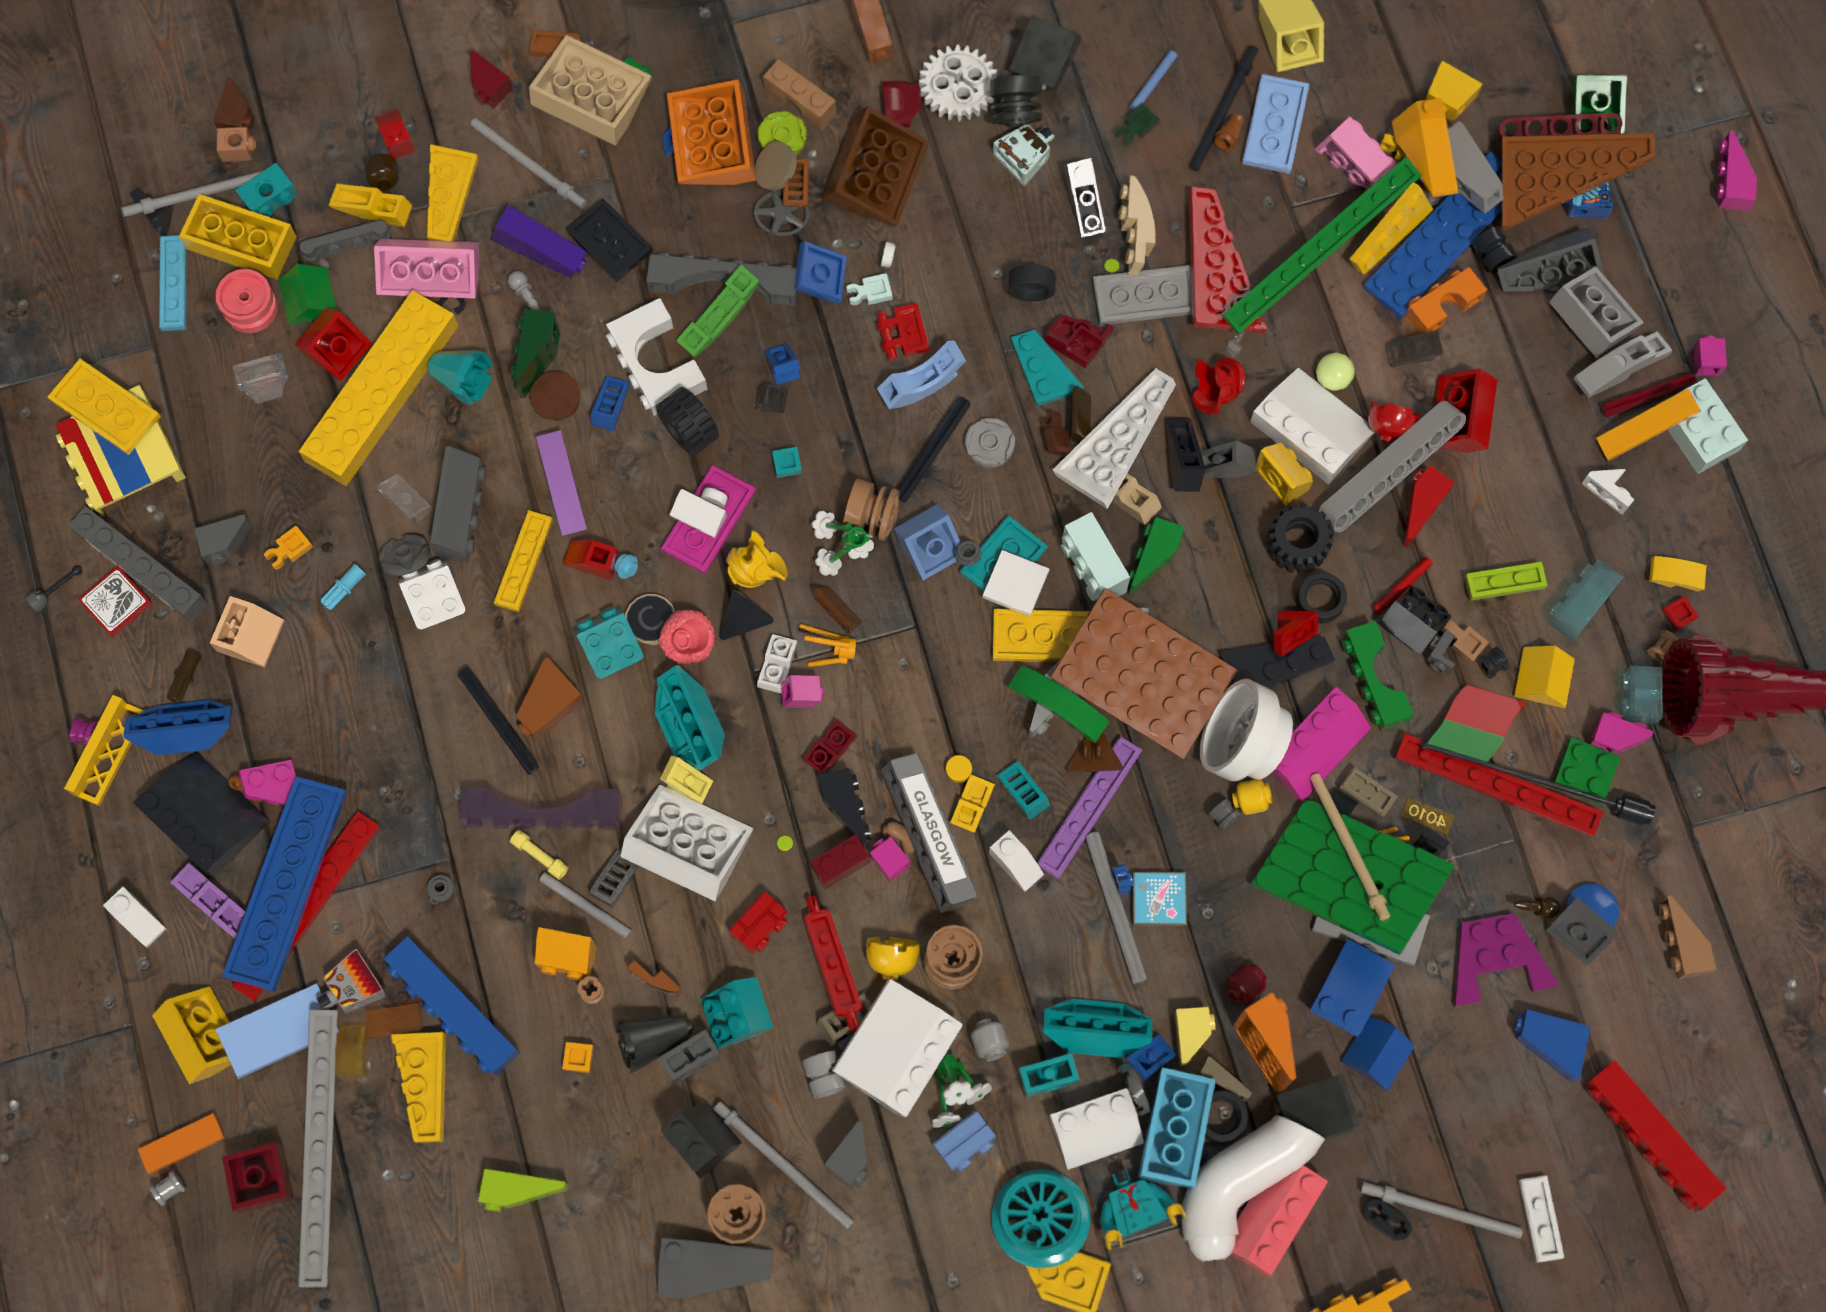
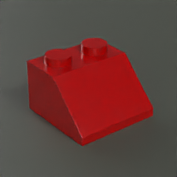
[295,308,373,381]

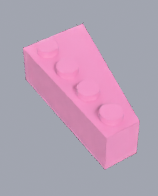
[1314,117,1407,213]

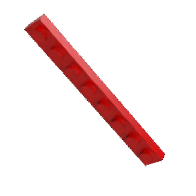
[1395,733,1603,838]
[232,811,381,1003]

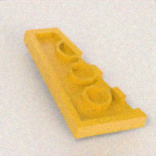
[427,144,479,241]
[1350,182,1433,275]
[391,1032,446,1143]

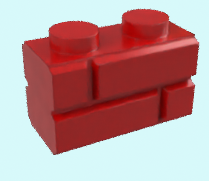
[728,891,789,955]

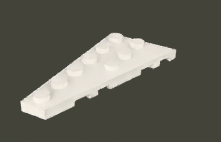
[1053,369,1176,509]

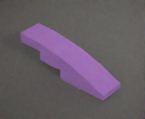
[536,430,587,536]
[170,863,245,940]

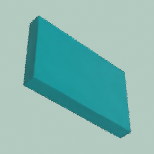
[960,515,1048,592]

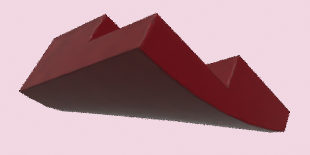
[1045,315,1115,368]

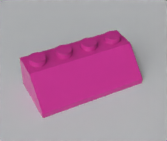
[1271,687,1371,802]

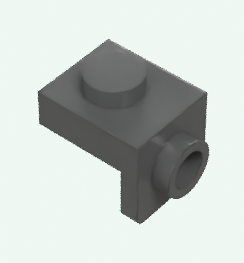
[1426,630,1455,675]

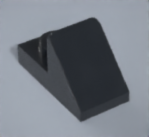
[129,188,174,236]

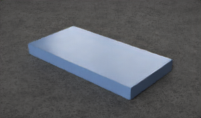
[1242,74,1309,174]
[216,984,339,1079]

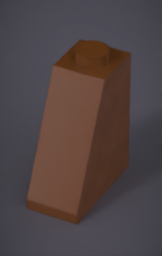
[850,0,892,63]
[516,657,584,741]

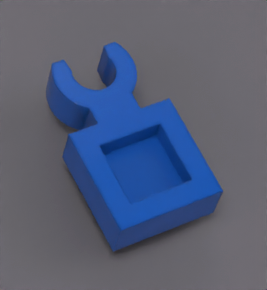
[1112,864,1134,897]

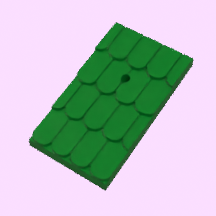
[1250,799,1455,955]

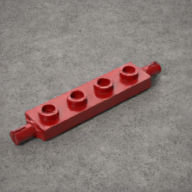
[803,896,862,1031]

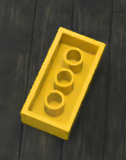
[179,194,296,280]

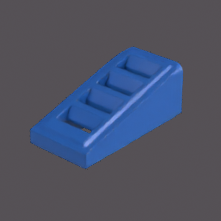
[591,376,630,431]

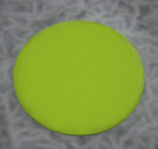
[1105,259,1119,273]
[777,836,793,851]

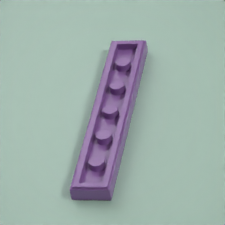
[1037,736,1142,880]

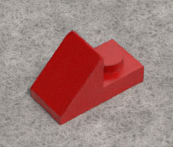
[1274,611,1318,657]

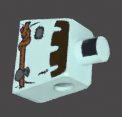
[993,125,1054,186]

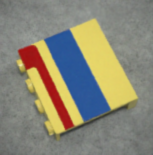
[55,385,186,518]

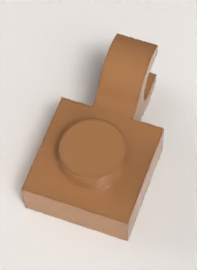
[1440,620,1489,663]

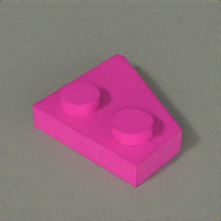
[239,760,296,805]

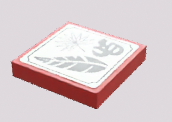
[78,566,152,638]

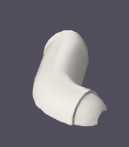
[1182,1115,1325,1262]

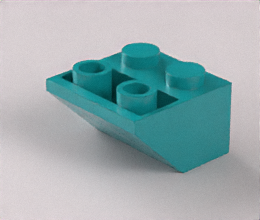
[700,977,773,1049]

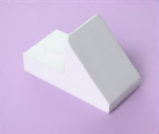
[1582,469,1634,515]

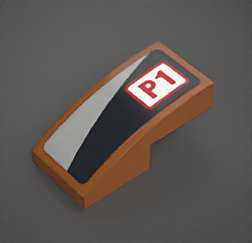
[627,960,683,996]

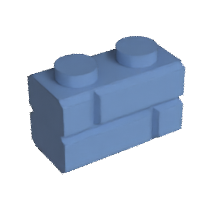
[933,1111,996,1172]

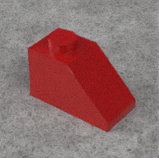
[375,109,415,159]

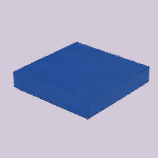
[794,241,847,304]

